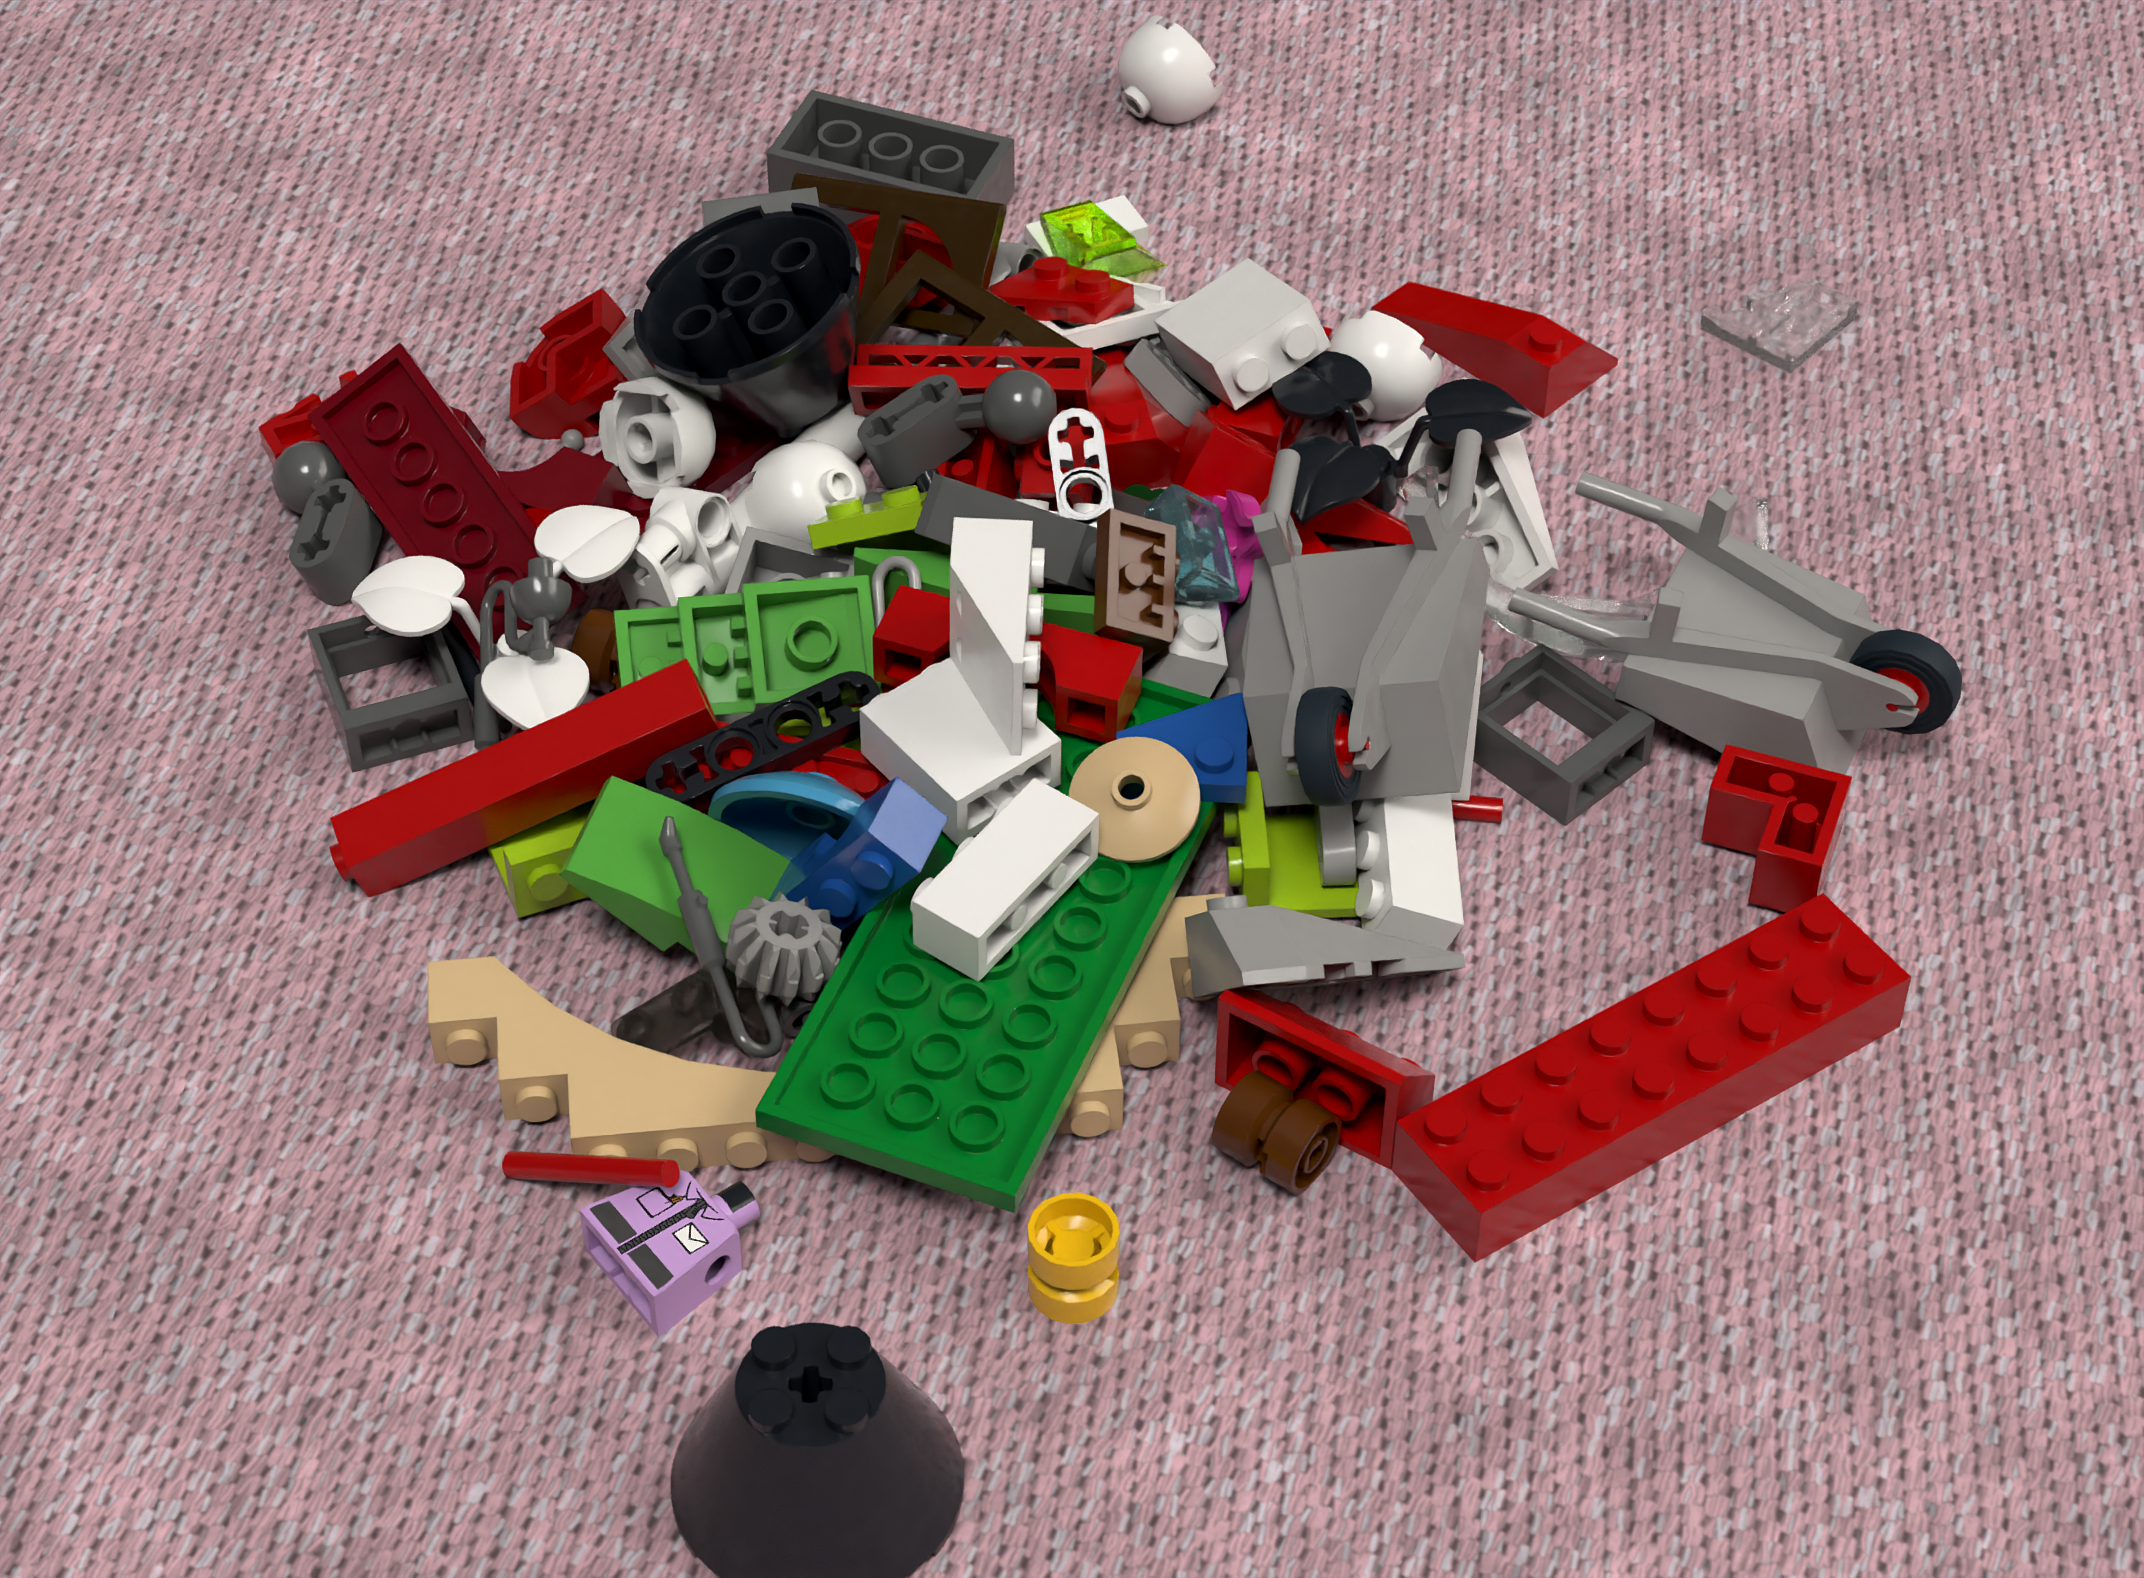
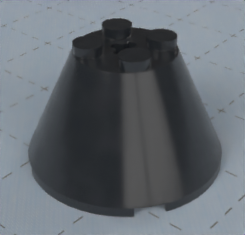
[634,203,861,438]
[670,1322,964,1578]

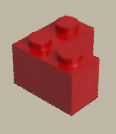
[1701,744,1852,912]

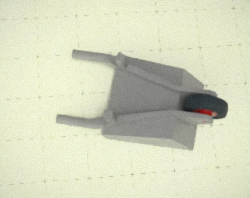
[1243,429,1490,807]
[1508,471,1962,775]

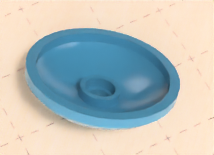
[708,771,866,860]

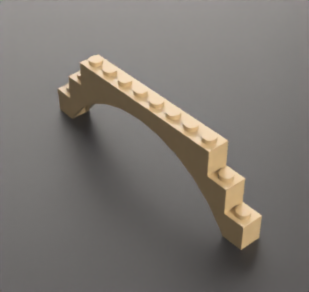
[427,893,1225,1172]

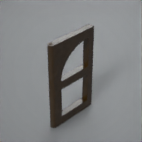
[791,172,1006,339]
[854,249,1107,458]

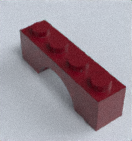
[450,407,633,512]

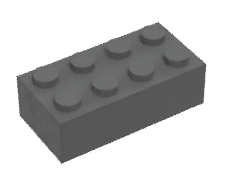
[766,90,1015,225]

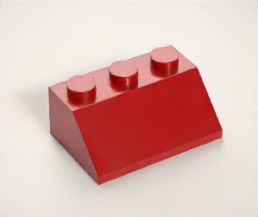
[1215,989,1435,1170]

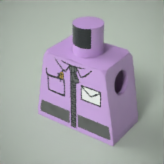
[580,1170,760,1337]

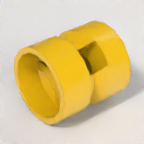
[1027,1192,1120,1324]

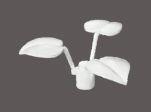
[351,505,640,731]

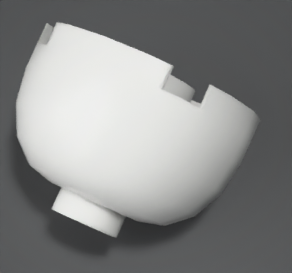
[1118,15,1224,124]
[1326,310,1444,422]
[599,376,716,499]
[745,439,868,550]

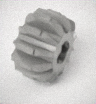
[725,891,842,1006]

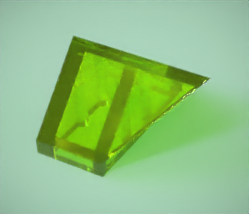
[1039,200,1168,278]

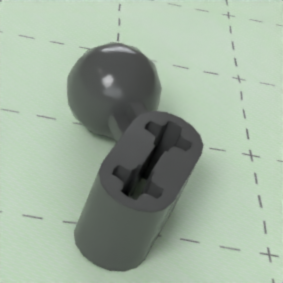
[857,368,1057,488]
[271,441,383,606]

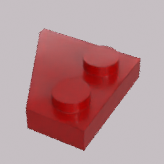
[988,257,1134,324]

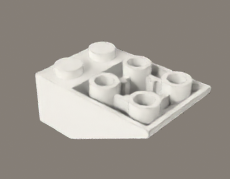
[950,517,1045,755]

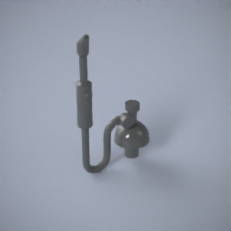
[474,557,572,751]
[659,816,824,1059]

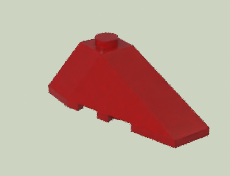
[1371,281,1618,419]
[1090,345,1189,492]
[1172,409,1414,545]

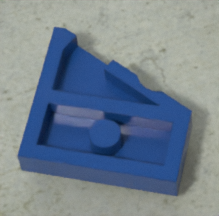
[1116,693,1247,803]

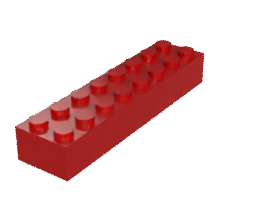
[1392,893,1911,1263]

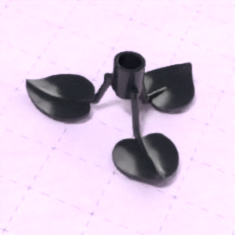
[1272,351,1532,526]

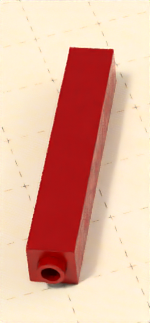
[329,658,720,898]

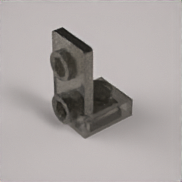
[610,966,770,1059]

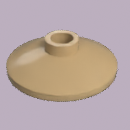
[1068,737,1201,864]

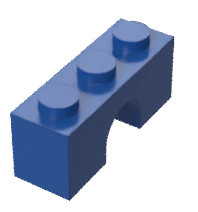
[768,776,949,932]

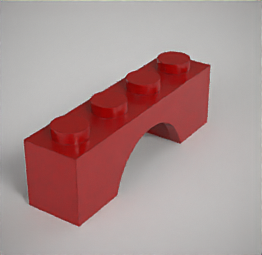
[872,585,1143,743]

